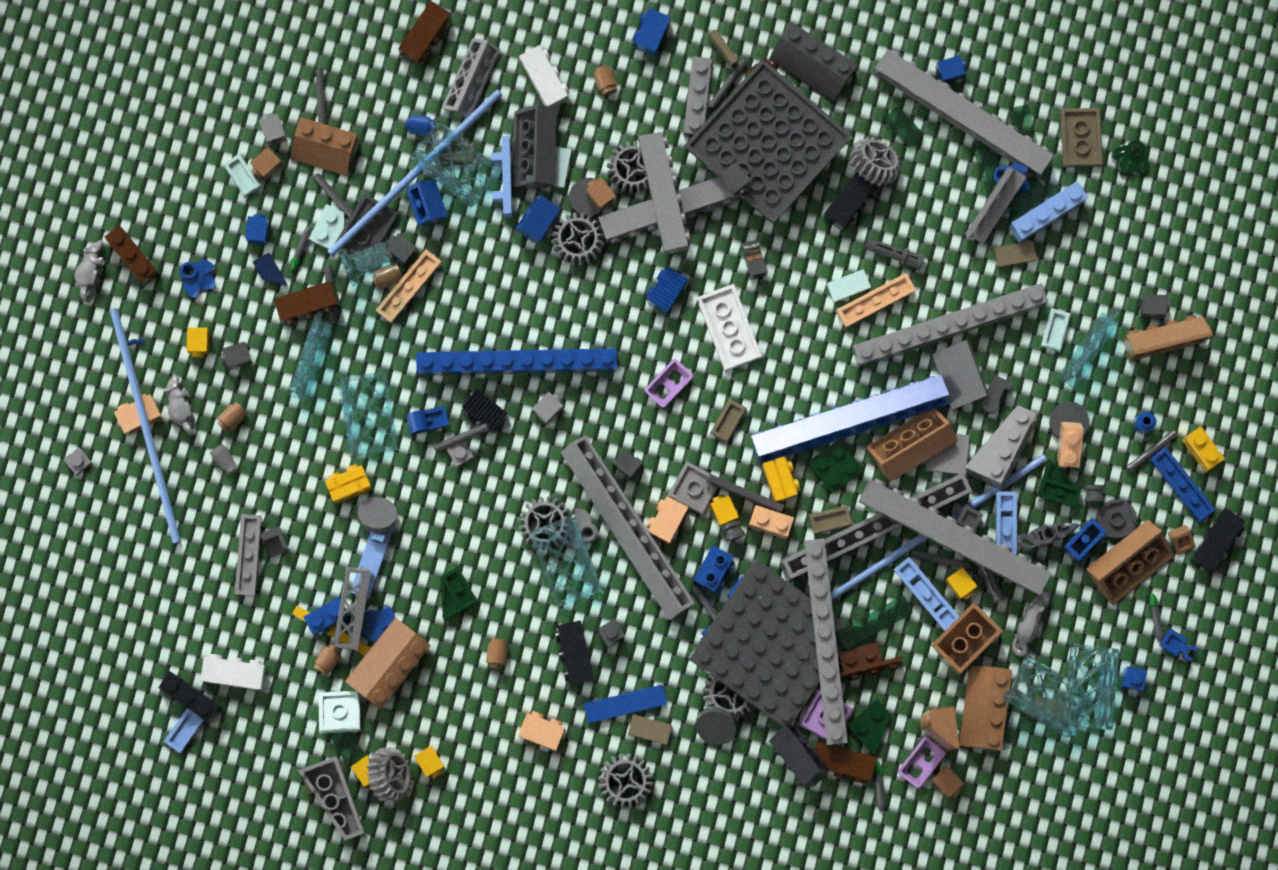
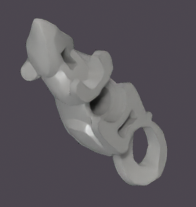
[75,240,105,303]
[164,374,197,435]
[1012,593,1045,657]

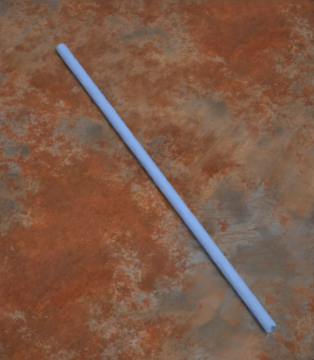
[831,454,1047,601]

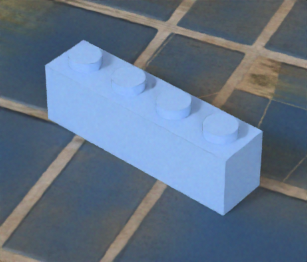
[1009,181,1089,243]

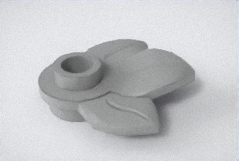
[560,508,598,548]

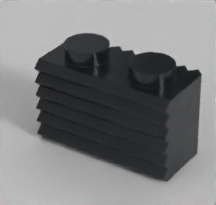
[461,389,508,434]

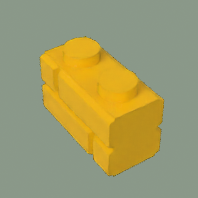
[1181,426,1225,473]
[762,456,800,503]
[325,464,372,505]

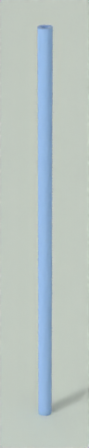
[327,90,502,257]
[110,308,181,543]

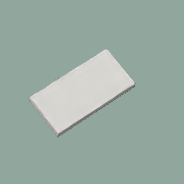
[697,284,762,372]

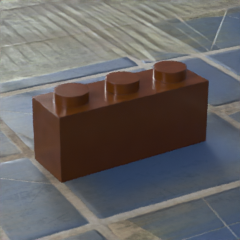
[398,0,452,66]
[104,225,160,287]
[274,281,341,326]
[814,741,877,784]

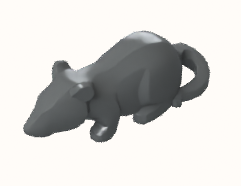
[1017,521,1080,549]

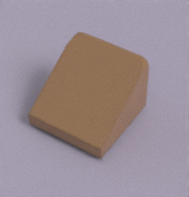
[1168,525,1196,555]

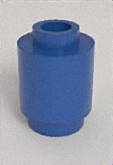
[406,114,435,137]
[1133,412,1157,434]

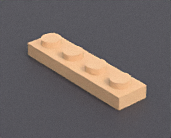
[376,250,442,324]
[836,273,916,328]

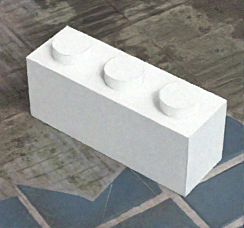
[519,45,570,108]
[200,654,267,691]

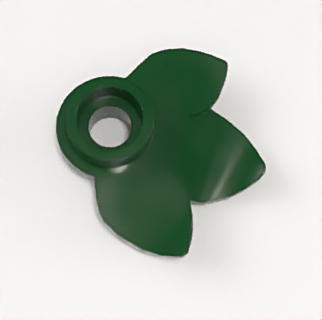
[1111,140,1149,176]

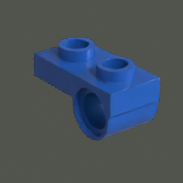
[406,405,450,436]

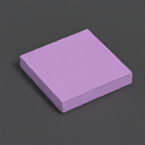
[798,689,853,745]

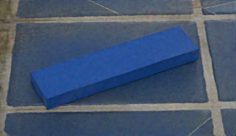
[1149,447,1215,523]
[584,685,667,724]

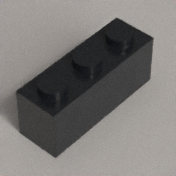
[823,172,879,231]
[1190,508,1246,573]
[554,620,594,686]
[158,671,222,723]
[769,724,830,787]

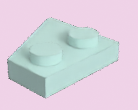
[309,204,345,257]

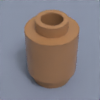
[593,65,617,96]
[372,264,403,290]
[217,402,247,432]
[486,639,509,669]
[314,644,342,675]

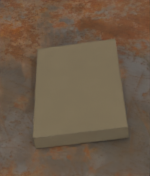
[1060,108,1103,168]

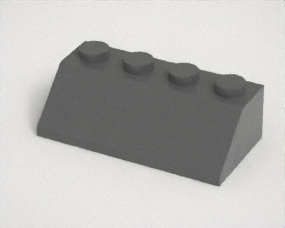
[769,22,857,102]
[512,104,557,189]

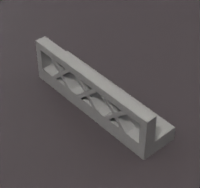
[442,38,501,119]
[965,167,1026,244]
[333,566,371,650]

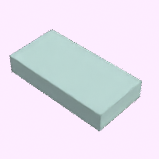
[223,154,262,198]
[826,269,871,303]
[1041,308,1071,352]

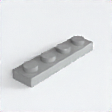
[683,57,712,135]
[235,514,262,596]

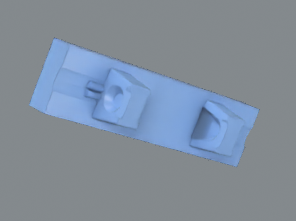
[491,136,512,218]
[995,491,1017,555]
[351,525,395,599]
[893,557,959,631]

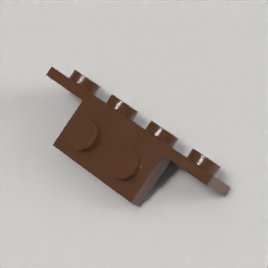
[838,642,903,683]

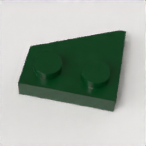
[1037,459,1082,509]
[440,567,478,621]
[847,699,891,755]

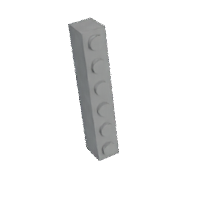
[638,131,691,255]

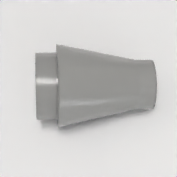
[210,444,238,474]

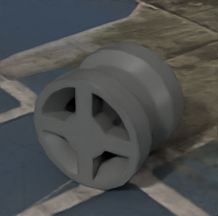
[1084,485,1105,503]
[722,520,745,542]

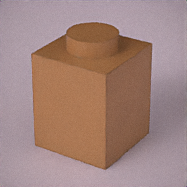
[250,147,283,181]
[586,177,616,212]
[931,766,964,798]

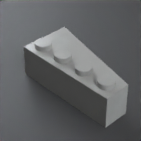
[965,405,1037,490]
[298,756,366,841]

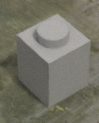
[259,113,287,146]
[532,392,563,425]

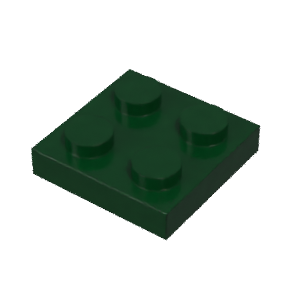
[807,439,864,495]

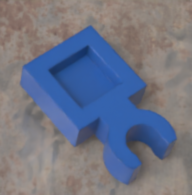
[1158,628,1198,661]

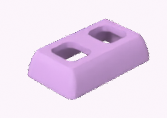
[645,359,693,407]
[898,737,946,788]

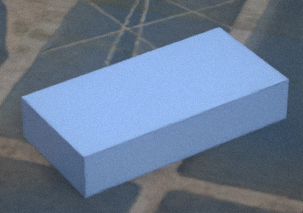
[163,708,205,753]

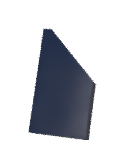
[252,252,288,286]

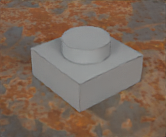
[447,441,474,467]
[63,447,92,475]

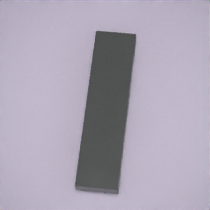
[705,474,784,513]

